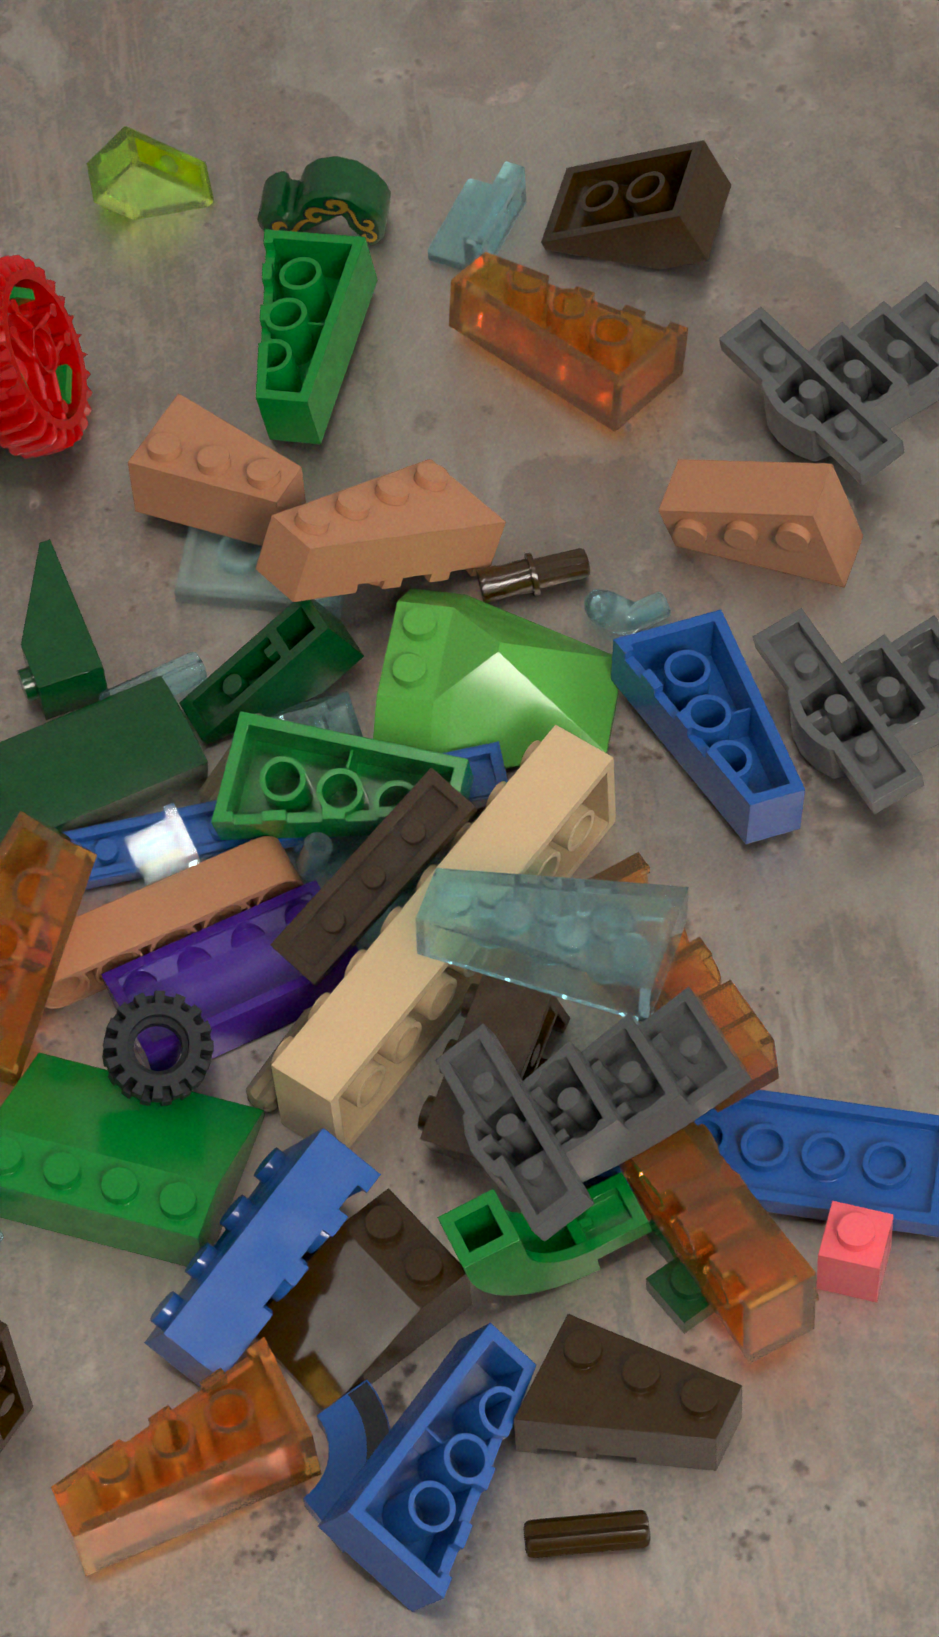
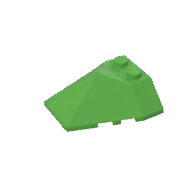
[373,588,619,768]

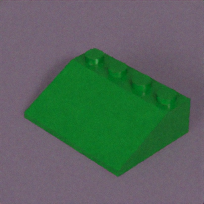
[0,1052,265,1267]

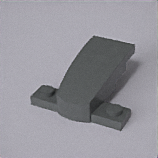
[719,281,939,485]
[752,608,939,815]
[435,986,753,1242]

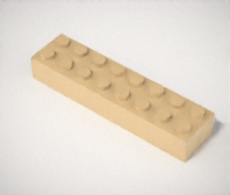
[271,725,616,1148]

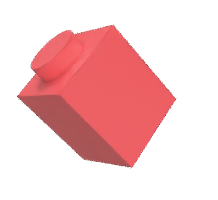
[816,1201,894,1303]

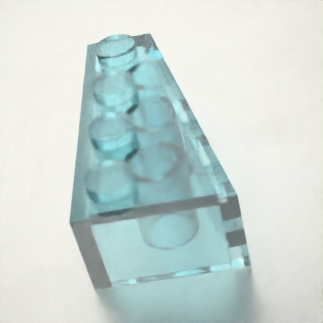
[415,868,689,1022]

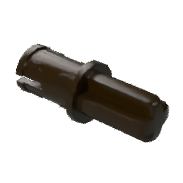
[476,548,590,604]

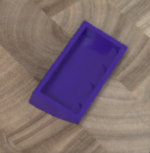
[101,879,359,1071]

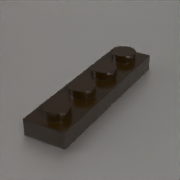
[270,768,477,987]

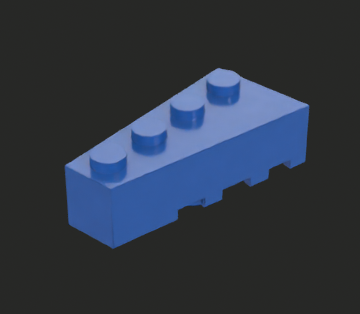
[611,609,805,844]
[144,1128,381,1389]
[317,1322,537,1612]

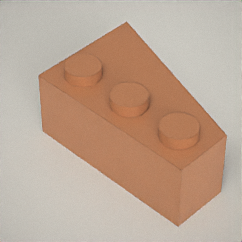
[128,393,306,546]
[658,459,863,588]

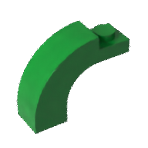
[437,1172,652,1296]

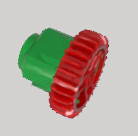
[0,254,93,459]

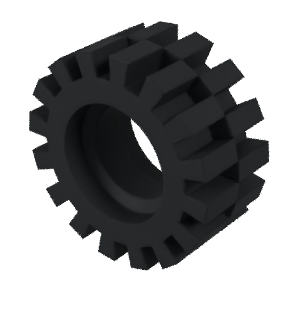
[102,991,214,1106]

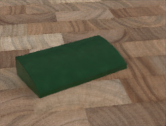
[0,675,208,865]

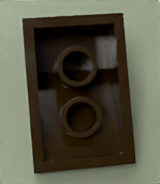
[541,140,731,269]
[255,1188,472,1411]

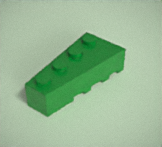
[256,229,378,444]
[211,711,474,840]

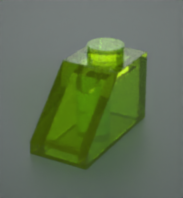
[86,126,214,220]

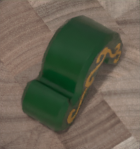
[257,156,391,246]

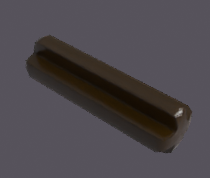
[523,1509,650,1558]

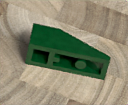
[17,539,109,720]
[179,599,364,744]

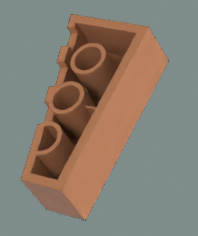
[255,459,506,602]

